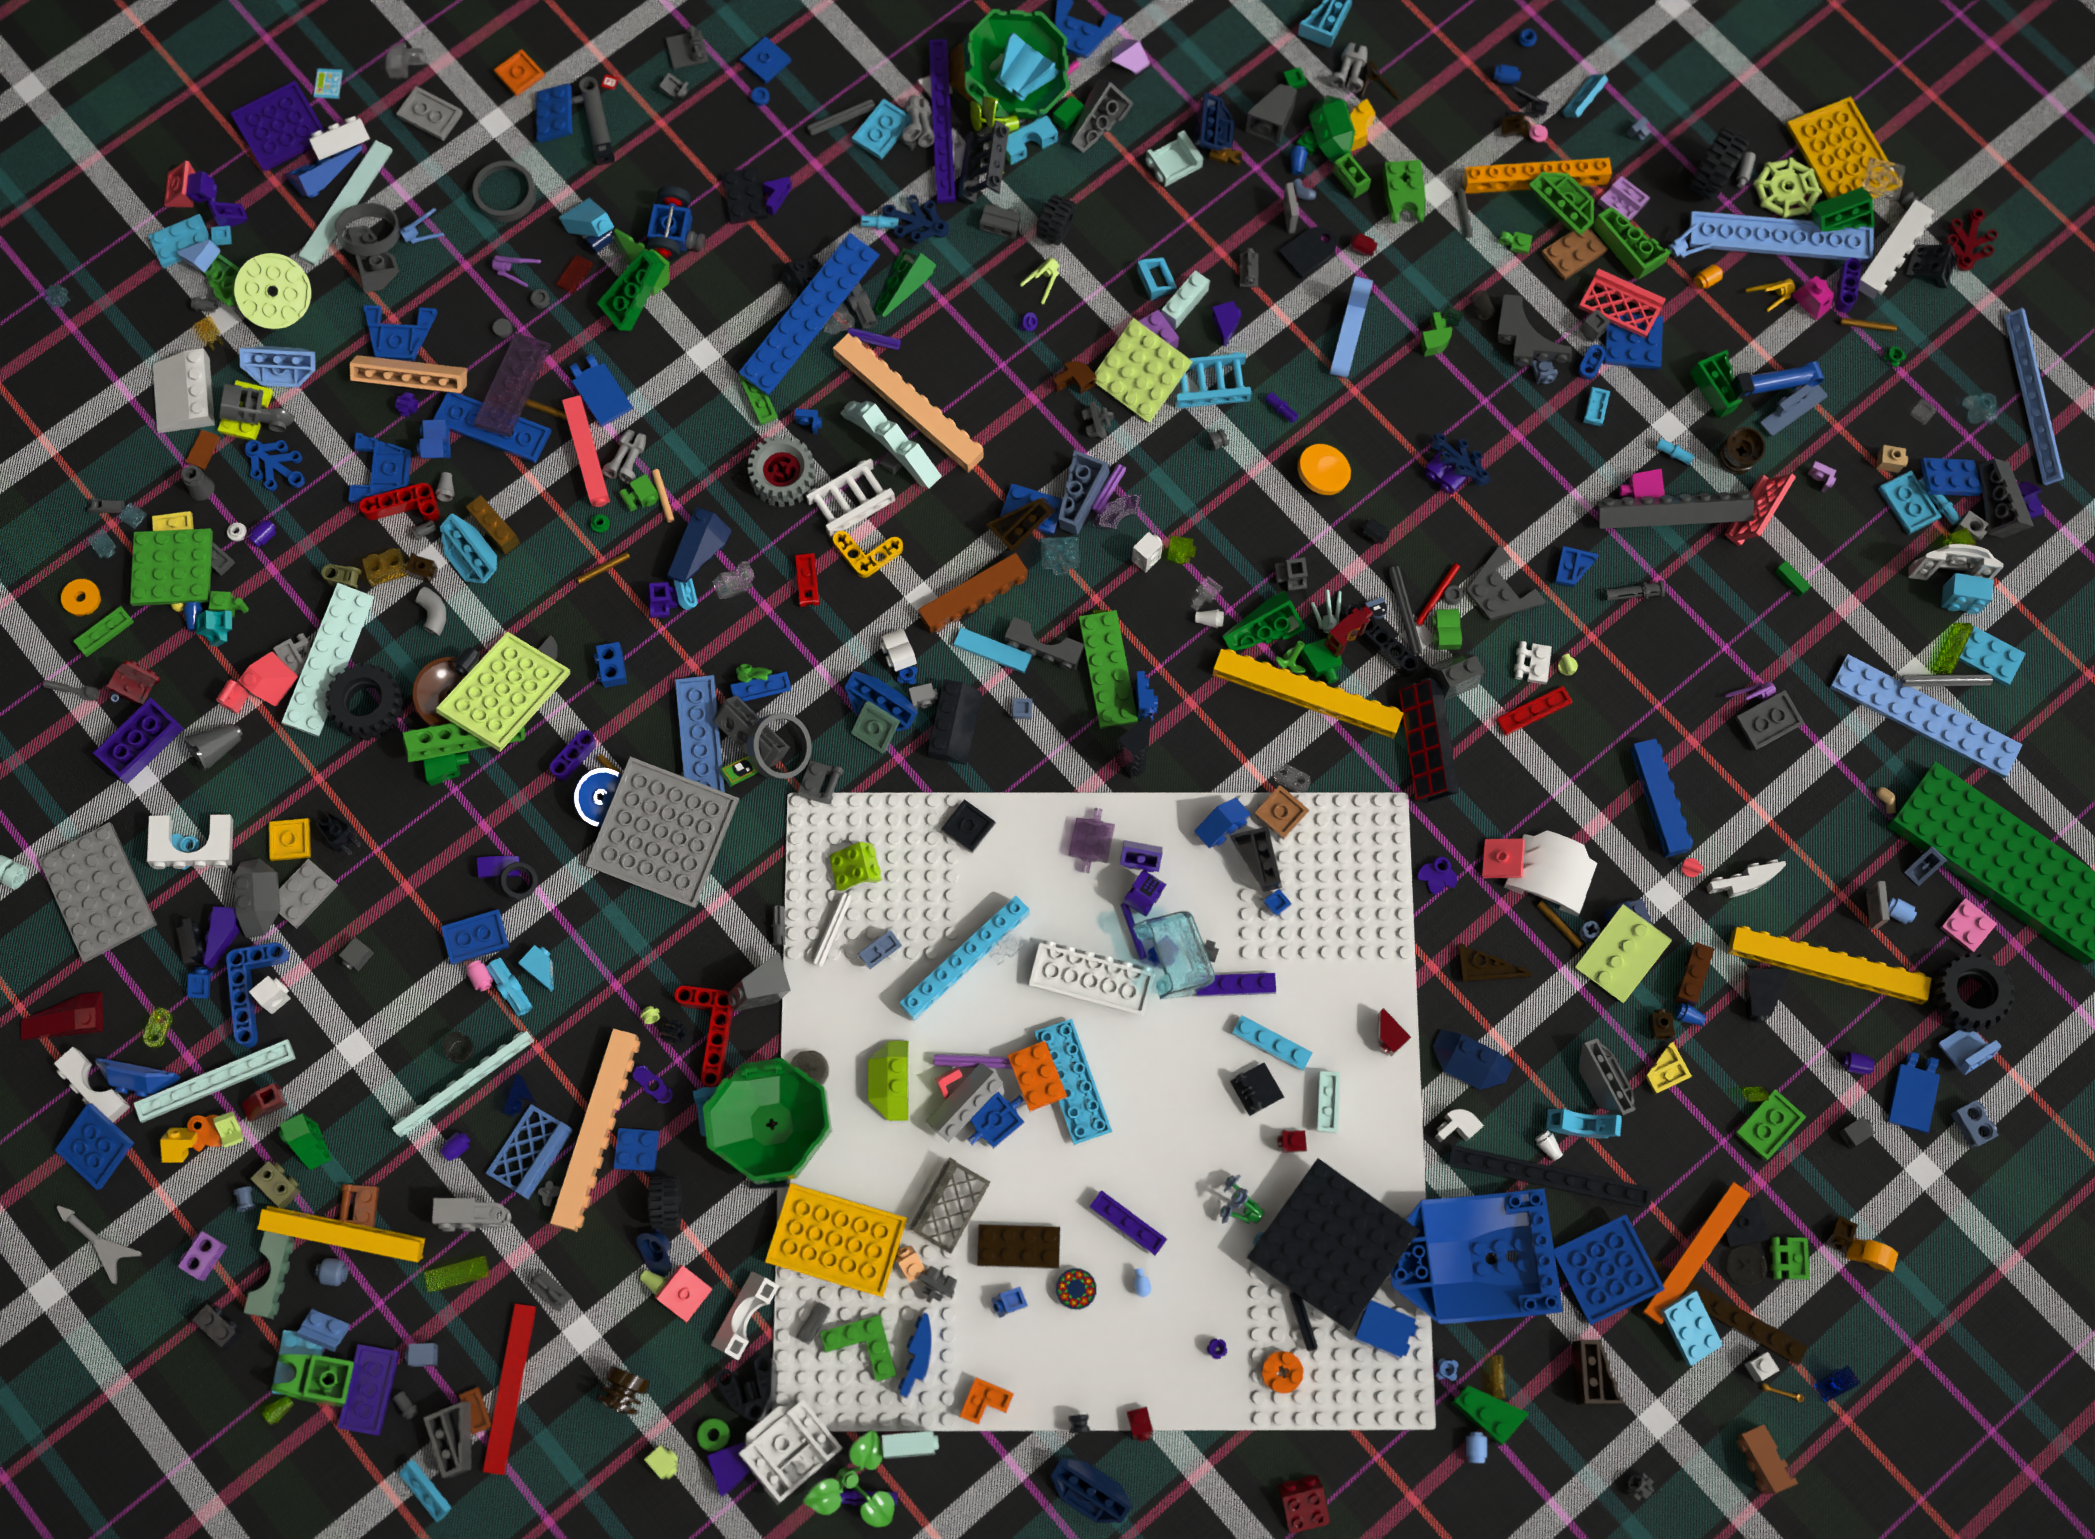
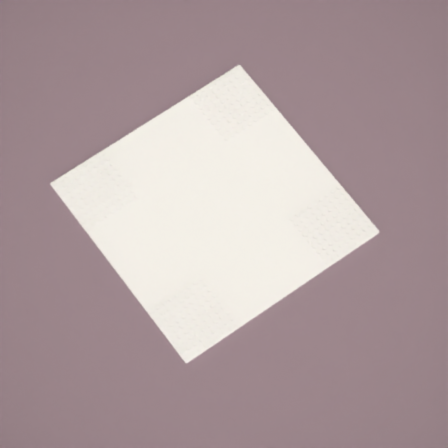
[772,793,1436,1431]

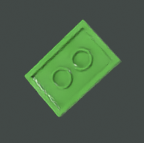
[1735,1089,1806,1161]

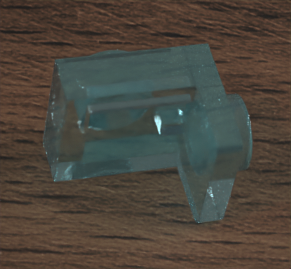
[87,529,117,559]

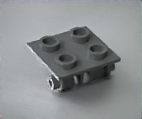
[666,26,709,69]

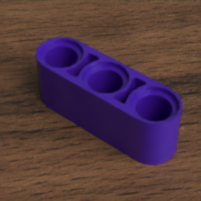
[1835,257,1861,313]
[550,730,596,781]

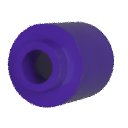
[247,520,276,548]
[1842,1052,1874,1075]
[440,1132,471,1162]

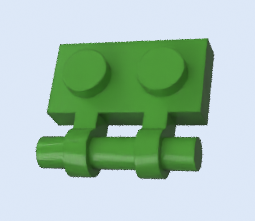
[1770,1237,1810,1280]

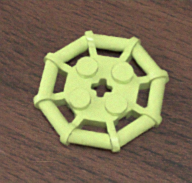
[1753,157,1822,219]

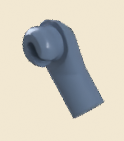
[1293,179,1316,200]

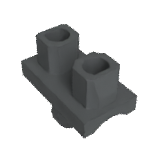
[1082,401,1114,439]
[919,1266,957,1303]

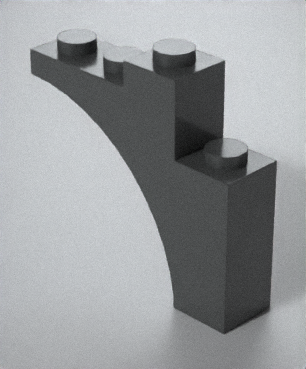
[1498,295,1572,366]

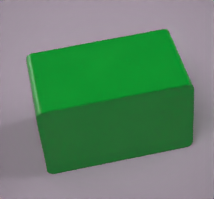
[1053,95,1084,131]

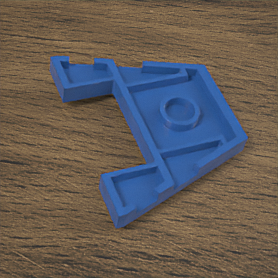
[1055,0,1122,59]
[364,305,437,361]
[349,433,412,503]

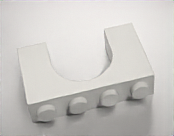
[147,815,233,869]

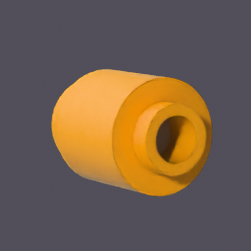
[1694,264,1723,290]

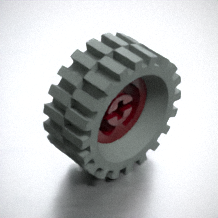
[748,435,816,507]

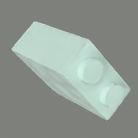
[882,1431,939,1459]

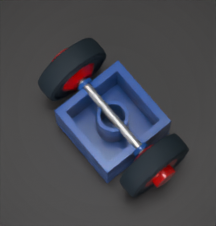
[647,186,692,261]

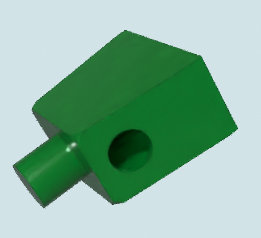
[1300,638,1342,684]
[424,752,470,786]

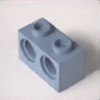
[1951,1100,1999,1149]

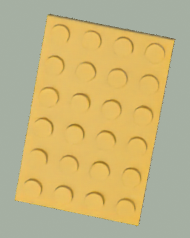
[1786,97,1902,199]
[765,1183,907,1298]

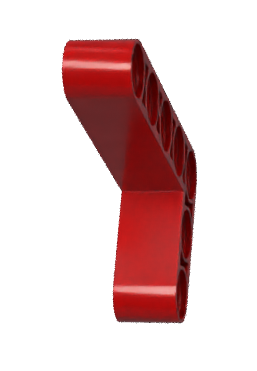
[675,986,733,1088]

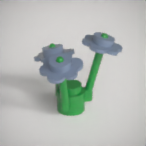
[1220,1174,1264,1224]

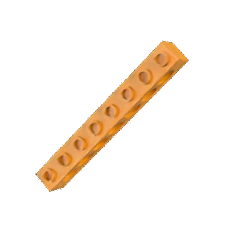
[1462,158,1612,194]

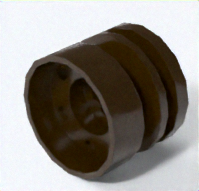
[1717,427,1765,475]
[596,1365,651,1416]

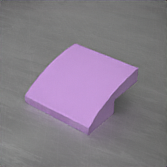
[1597,176,1650,220]

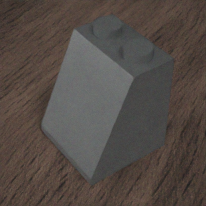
[1245,84,1297,144]
[1426,653,1485,701]
[728,953,791,1012]

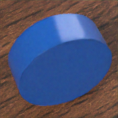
[751,87,769,106]

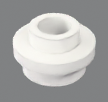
[227,523,247,541]

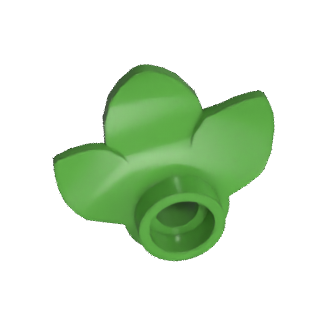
[736,664,772,683]

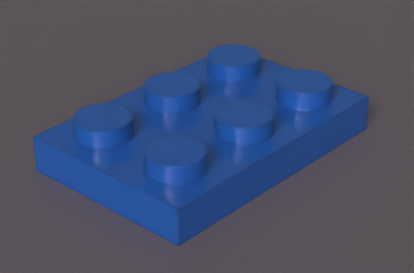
[536,83,572,143]
[1920,458,1982,496]
[1000,484,1063,536]
[441,909,510,965]

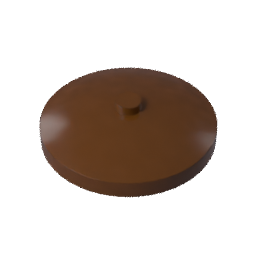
[412,657,476,726]

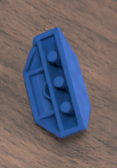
[844,671,918,731]
[95,1058,181,1098]

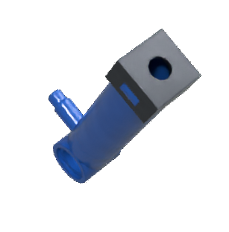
[1730,362,1825,400]

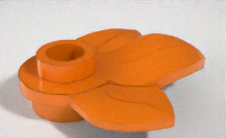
[187,1114,222,1152]

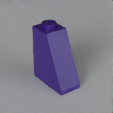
[708,1442,752,1497]

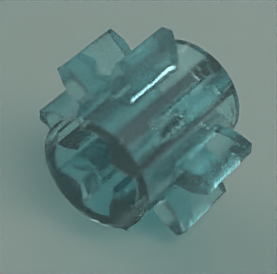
[44,284,70,308]

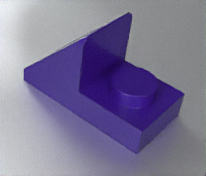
[763,177,792,216]
[2018,481,2045,519]

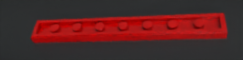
[483,1304,537,1475]

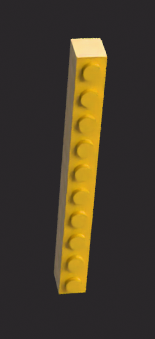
[1212,649,1403,739]
[1727,926,1932,1005]

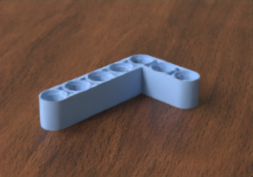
[1330,276,1373,378]

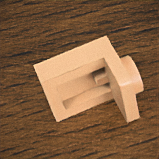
[895,1246,926,1283]

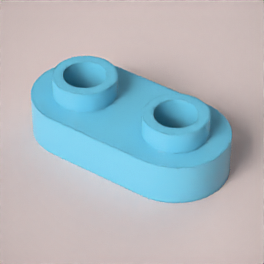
[674,578,697,610]

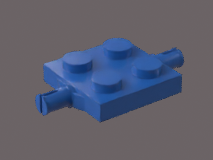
[967,1091,1025,1149]

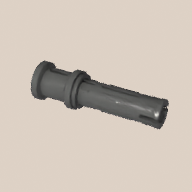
[1605,580,1665,601]

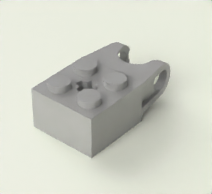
[432,1198,512,1232]

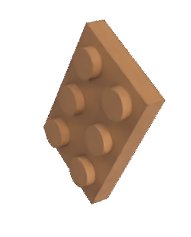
[1541,228,1607,281]

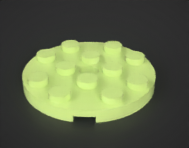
[234,253,311,329]

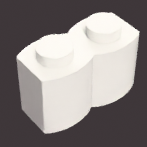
[880,629,917,671]

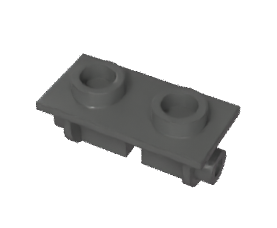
[1240,248,1258,287]
[529,1269,573,1312]

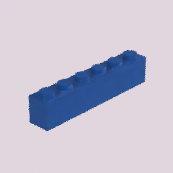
[1630,739,1693,858]

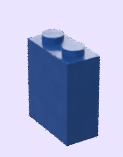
[1353,1300,1418,1359]

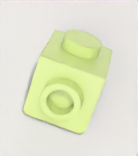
[213,1111,243,1148]

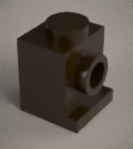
[405,553,438,583]
[1649,1009,1675,1040]

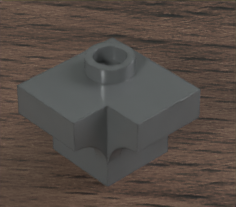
[1274,557,1308,592]

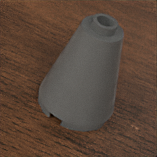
[184,724,243,771]

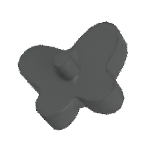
[538,1181,562,1207]

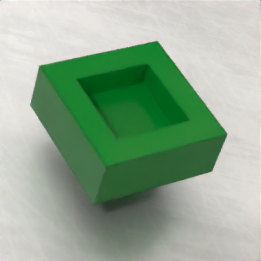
[1283,67,1307,89]
[1296,130,1318,155]

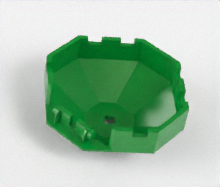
[963,9,1070,119]
[703,1058,832,1185]

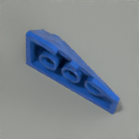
[285,144,362,198]

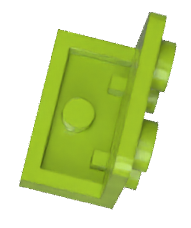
[829,842,882,891]

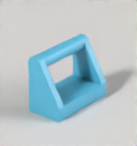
[1137,258,1178,301]

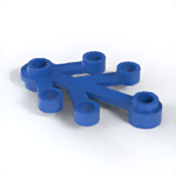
[245,440,305,491]

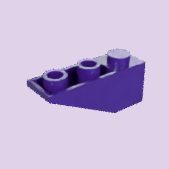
[202,906,240,969]

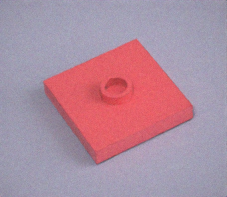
[1482,839,1525,878]
[655,1264,712,1322]

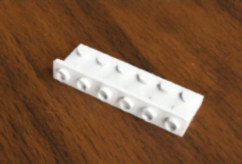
[1029,940,1155,1016]

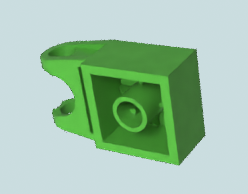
[1382,160,1425,224]
[271,1354,354,1407]

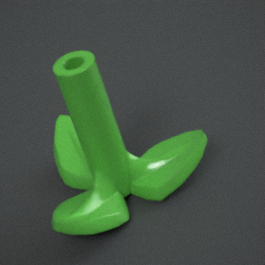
[1275,641,1306,673]

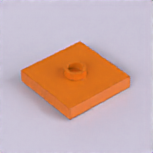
[494,49,545,97]

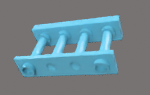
[1176,352,1252,408]

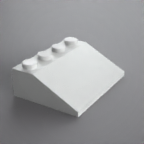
[153,348,215,433]

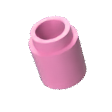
[466,960,493,991]

